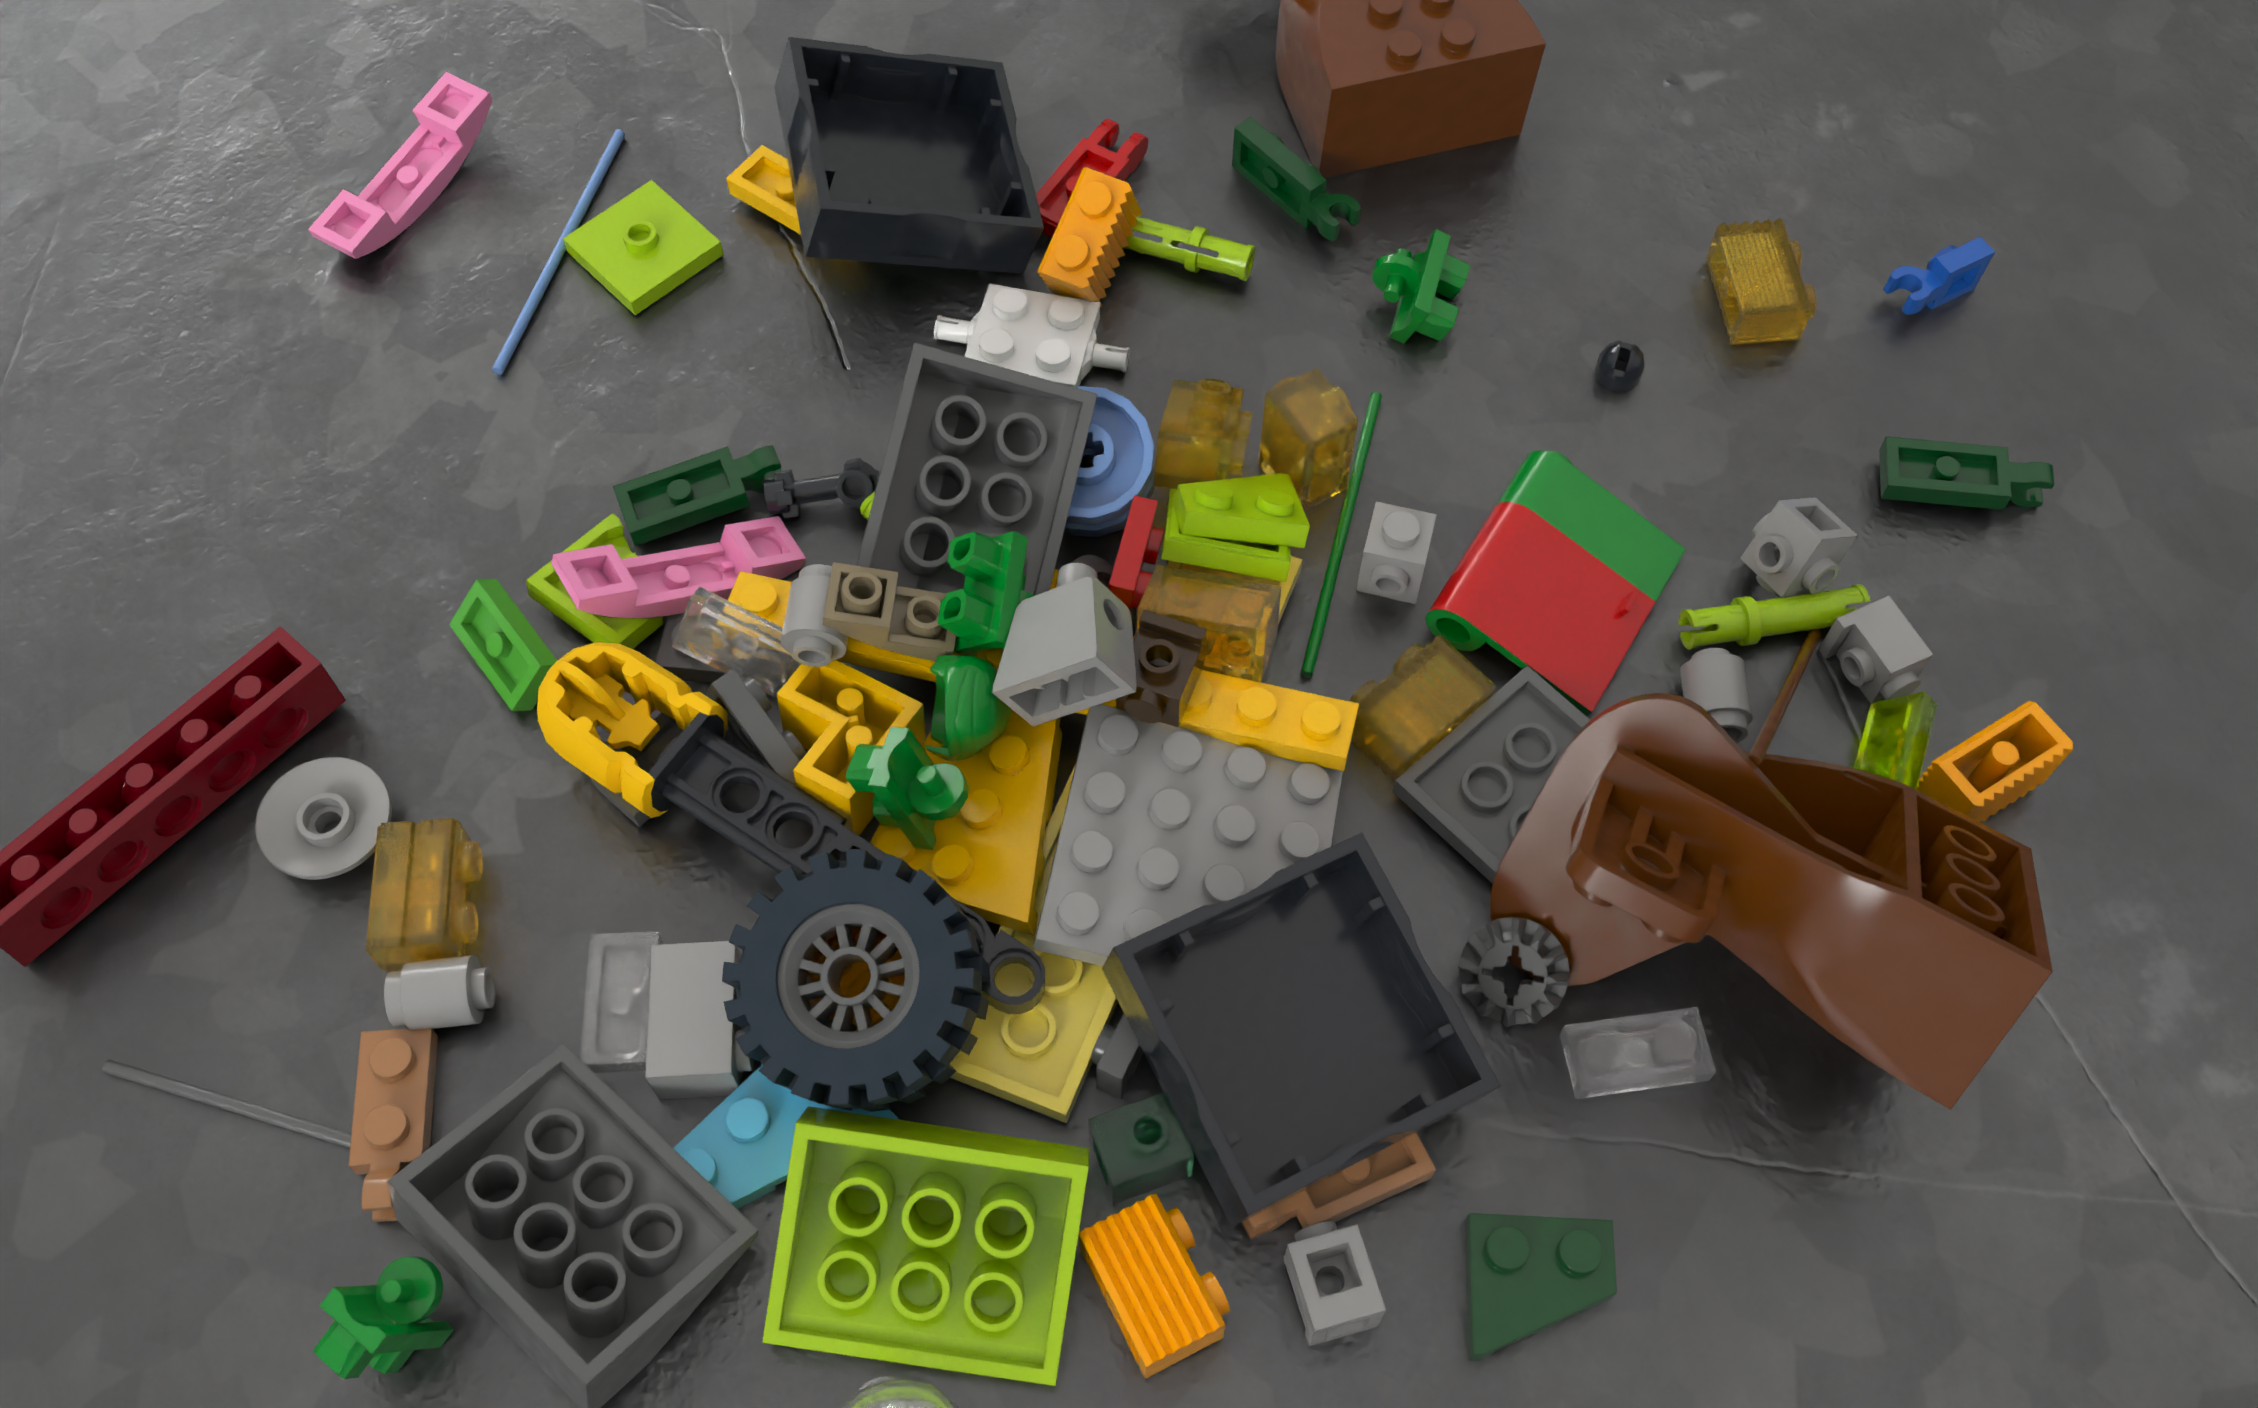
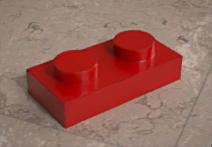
[1108,495,1164,613]

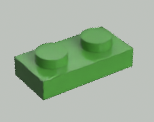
[449,579,557,711]

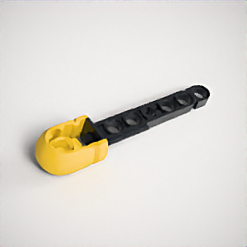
[537,642,1045,1014]

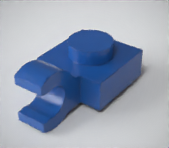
[1883,237,1995,315]

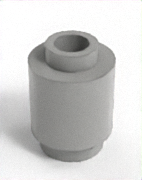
[781,564,848,667]
[1680,648,1753,743]
[384,955,495,1031]

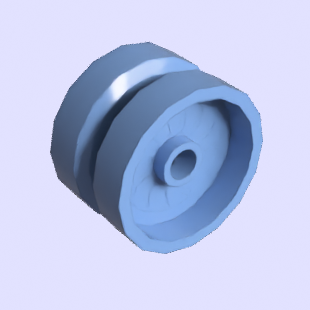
[1064,386,1156,537]

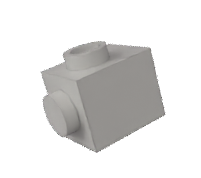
[1356,501,1437,604]

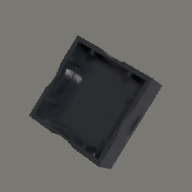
[774,37,1044,274]
[1102,832,1501,1227]

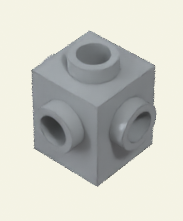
[1740,497,1858,598]

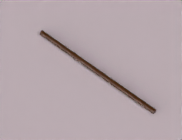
[1748,629,1821,767]

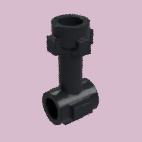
[764,458,880,518]

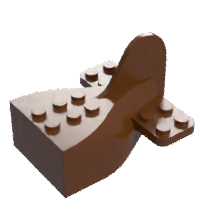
[1275,0,1546,178]
[1490,693,2053,1110]

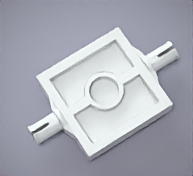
[934,284,1130,387]

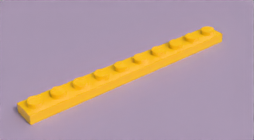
[718,571,1359,771]

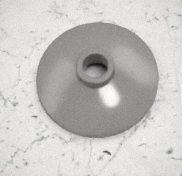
[255,757,392,879]

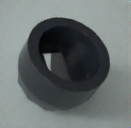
[1595,340,1645,392]

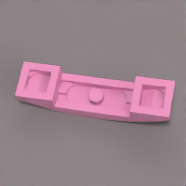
[308,72,492,259]
[551,516,806,618]

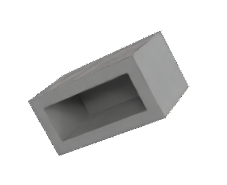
[645,941,755,1100]

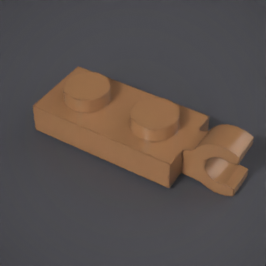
[349,1028,438,1222]
[1242,1133,1436,1240]

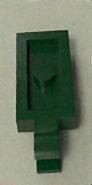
[1232,117,1361,241]
[1879,436,2054,510]
[613,445,782,546]

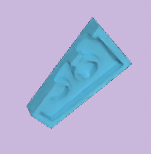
[673,1064,899,1209]

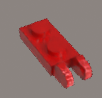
[1036,118,1149,237]

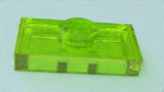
[1853,691,1938,789]

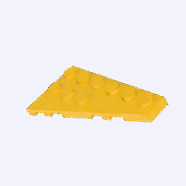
[870,569,1062,936]

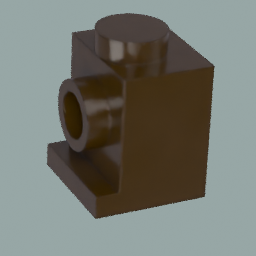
[1116,610,1207,728]

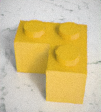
[777,660,926,835]

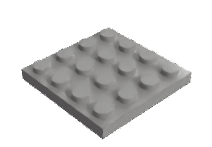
[1033,704,1343,966]

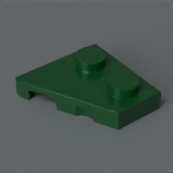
[1465,1213,1617,1361]

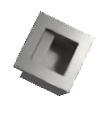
[1818,596,1933,704]
[1283,1221,1386,1346]

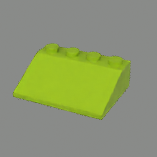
[762,1106,1089,1386]

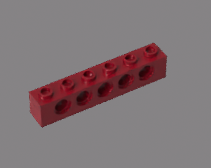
[0,626,346,967]

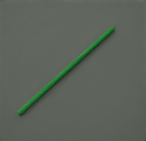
[1300,392,1382,678]

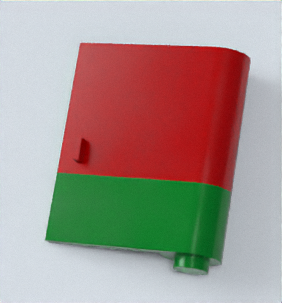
[1425,450,1686,716]

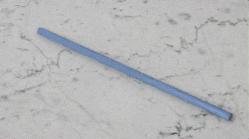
[492,129,625,375]

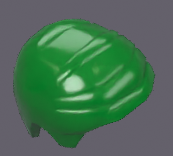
[925,655,1011,762]

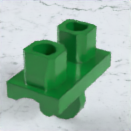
[1372,229,1470,344]
[937,531,1035,656]
[846,727,969,850]
[313,1256,454,1379]

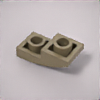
[823,562,956,661]

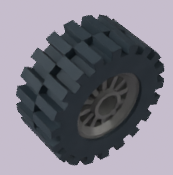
[722,849,990,1112]

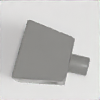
[992,563,1137,726]

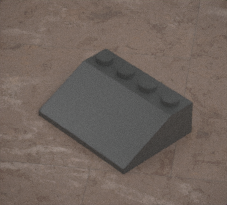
[856,342,1098,595]
[387,1044,759,1408]

